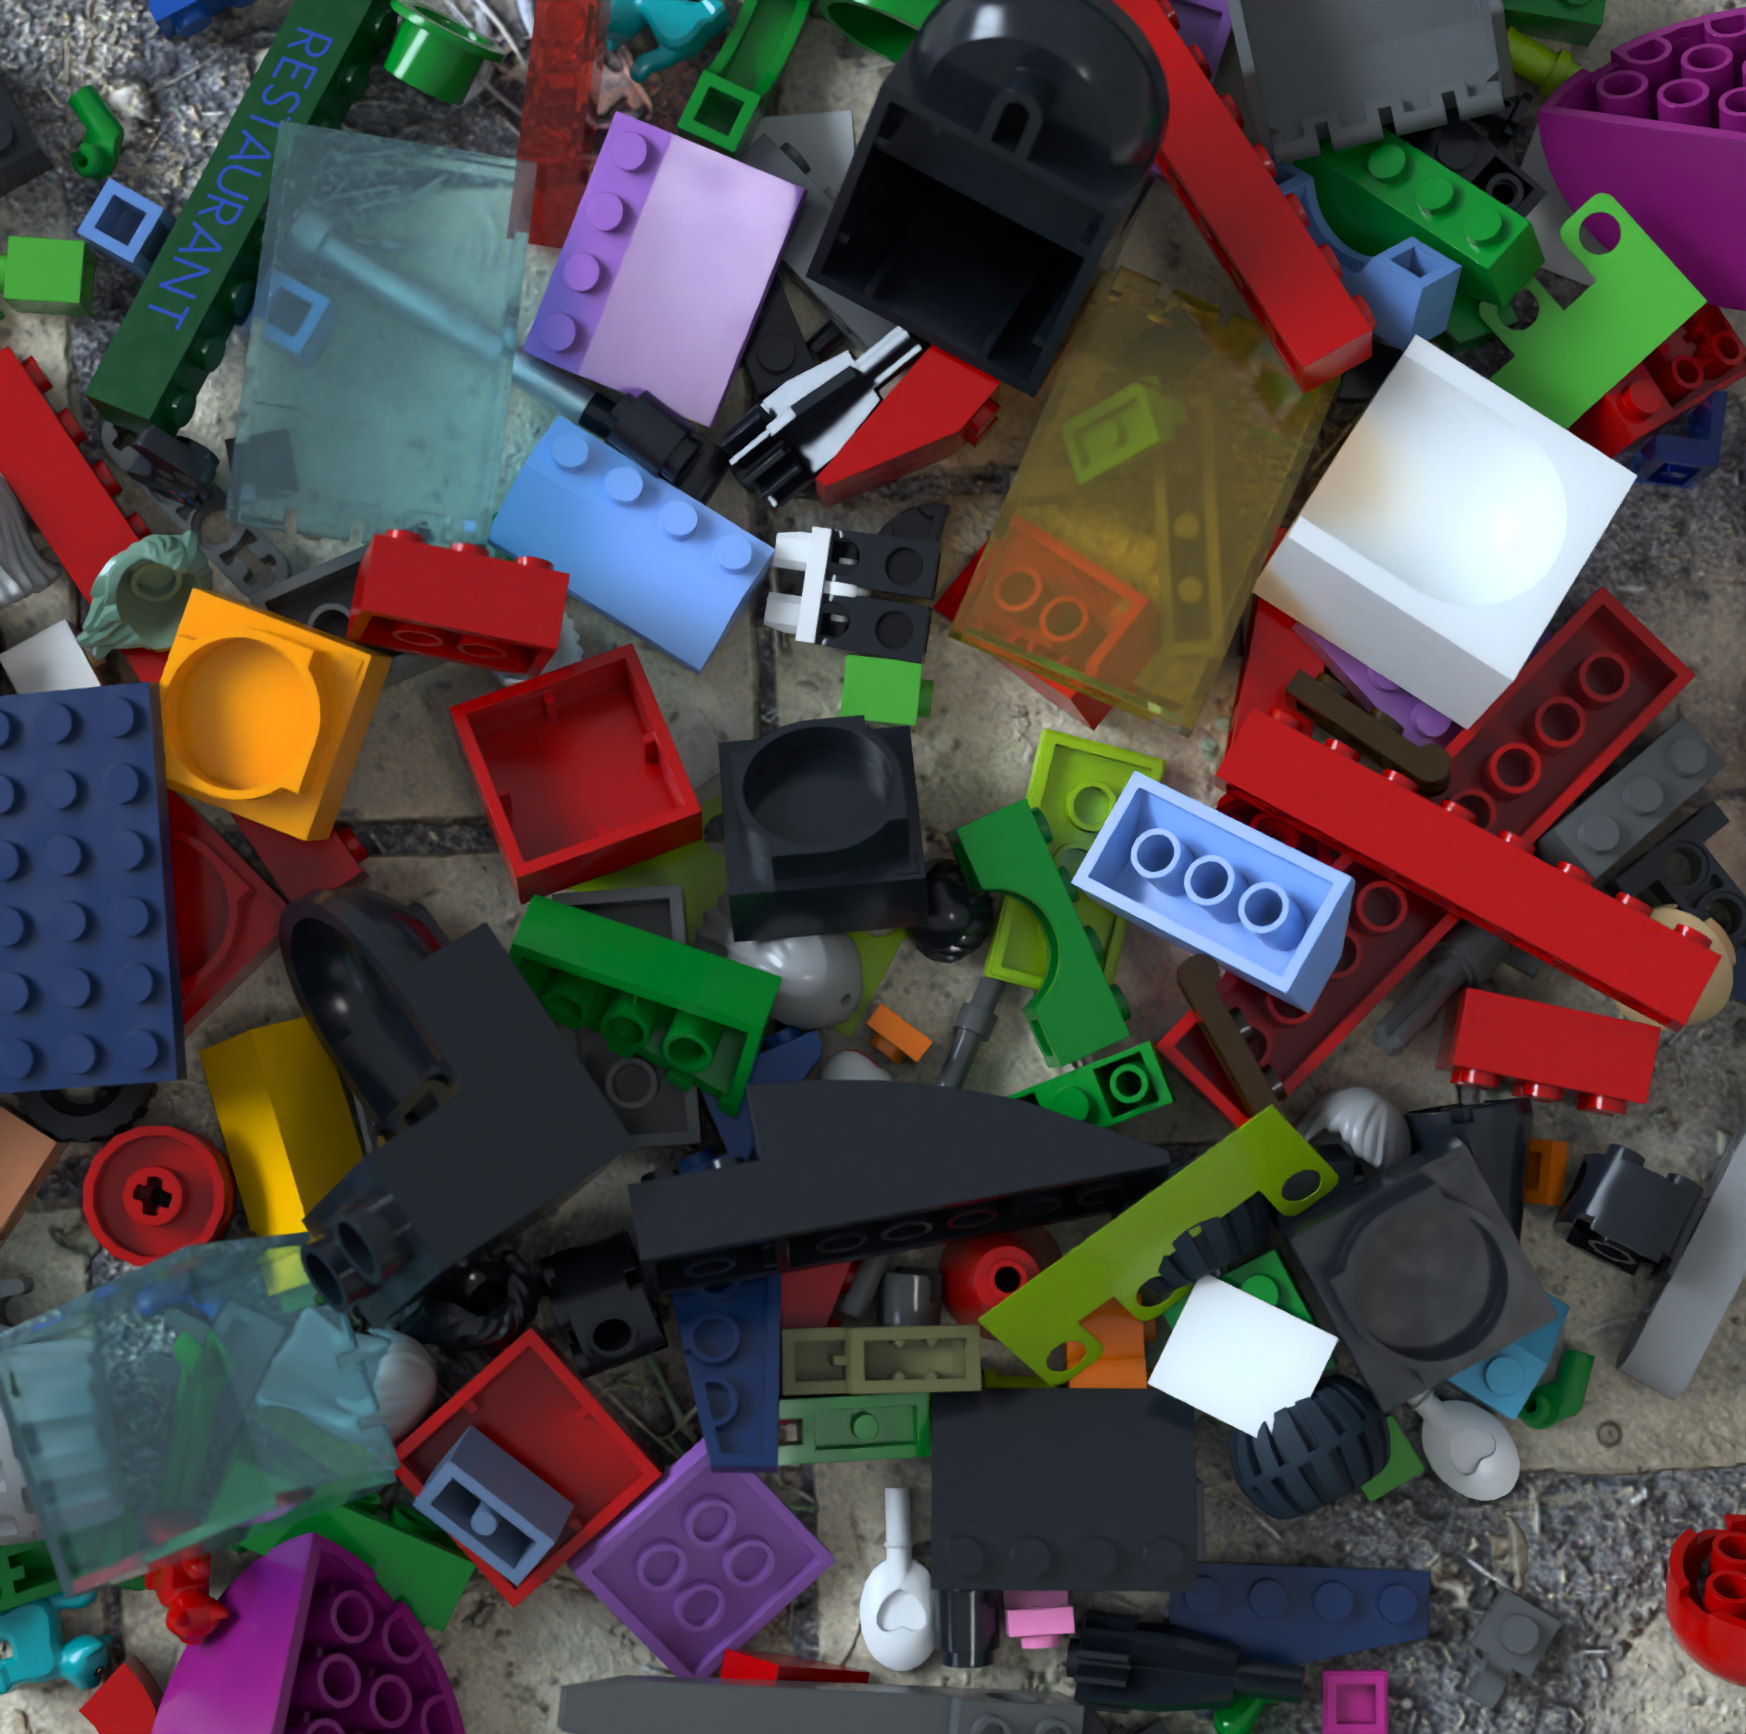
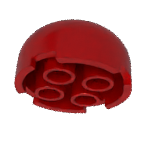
[1665,1514,1746,1688]

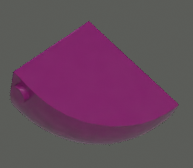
[1537,7,1746,311]
[151,1532,466,1734]

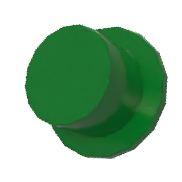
[382,0,508,106]

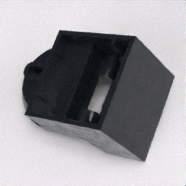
[805,0,1170,398]
[279,887,636,1329]

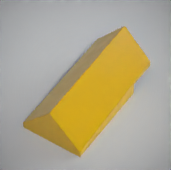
[199,1017,366,1297]

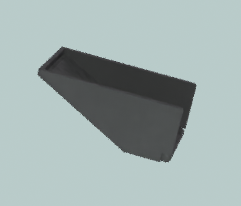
[1227,0,1516,165]

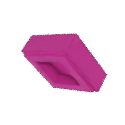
[1321,1669,1388,1734]

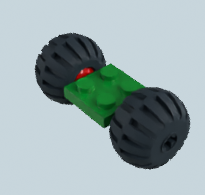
[1111,1152,1391,1520]

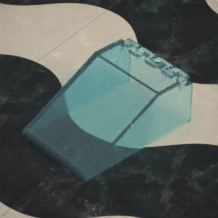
[224,120,538,549]

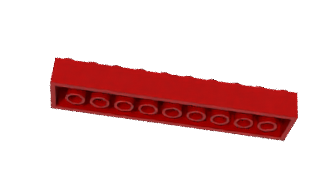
[1154,586,1696,1132]

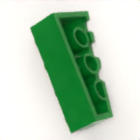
[1293,126,1545,308]
[509,894,783,1119]
[203,1420,476,1632]

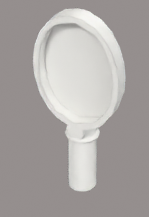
[1407,1389,1520,1501]
[860,1486,935,1671]

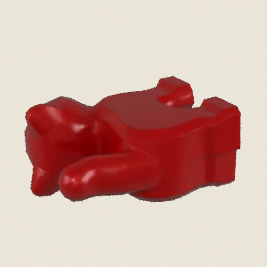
[144,1509,230,1645]

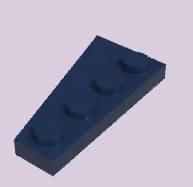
[1168,1561,1430,1665]

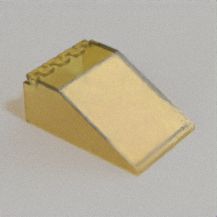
[948,265,1342,738]

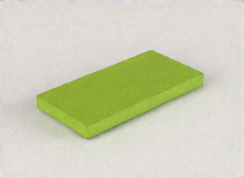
[982,728,1167,991]

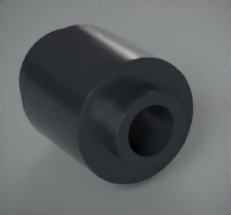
[606,390,704,483]
[934,1590,1000,1668]

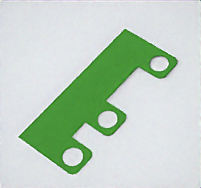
[1352,193,1707,429]

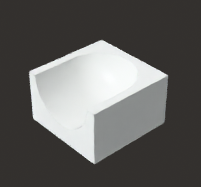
[1250,334,1638,730]

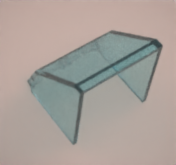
[0,1232,401,1599]

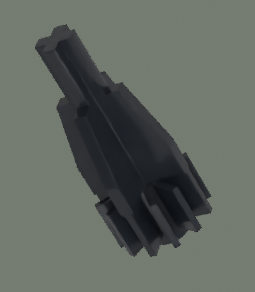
[720,326,927,508]
[1066,1610,1306,1714]

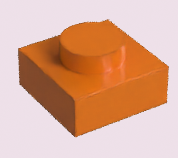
[866,1003,933,1066]
[1525,1138,1569,1207]

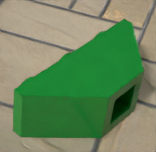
[1005,1040,1176,1128]

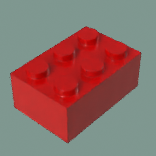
[346,529,570,678]
[1435,988,1661,1117]

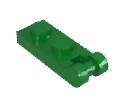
[778,1392,931,1466]

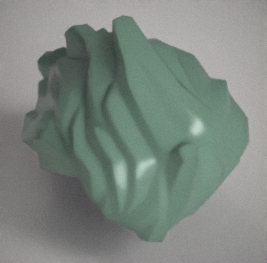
[76,531,213,661]

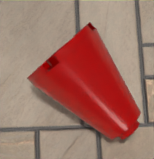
[938,1226,1063,1341]

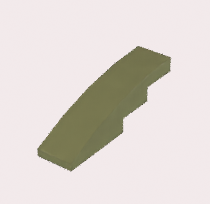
[780,1324,981,1395]

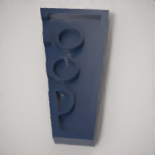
[671,1274,782,1473]

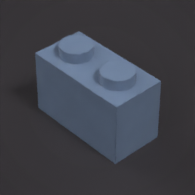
[413,1425,574,1586]

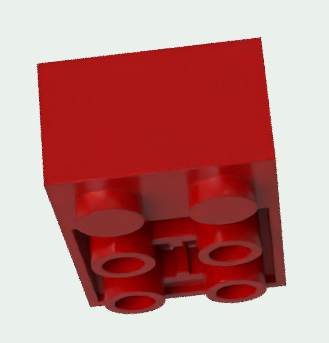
[1566,303,1746,459]

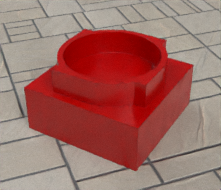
[449,643,703,905]
[167,788,290,1039]
[383,1324,666,1608]

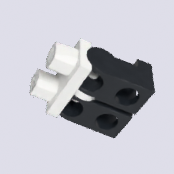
[764,526,943,665]

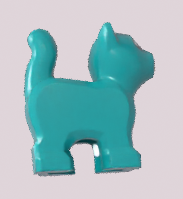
[597,0,730,83]
[0,1582,114,1695]

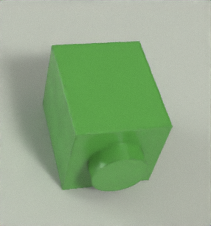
[0,236,96,317]
[840,654,934,733]

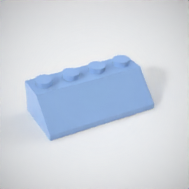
[484,415,775,676]
[1071,771,1355,1013]

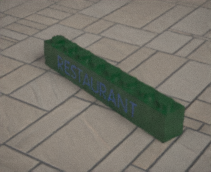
[84,0,399,438]

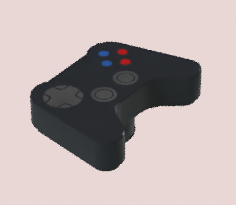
[127,425,220,510]

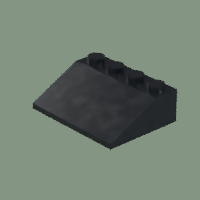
[931,1387,1197,1592]

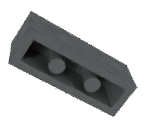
[1532,716,1726,881]

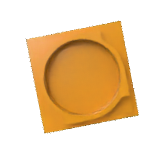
[159,588,393,841]

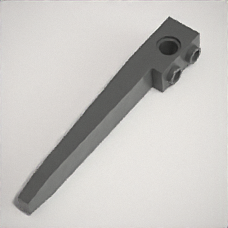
[557,1675,1085,1734]

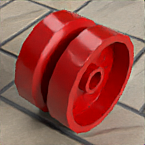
[83,1126,238,1267]

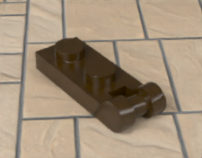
[1284,669,1451,797]
[1175,954,1288,1119]

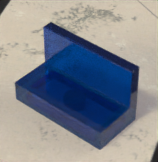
[1631,390,1728,490]

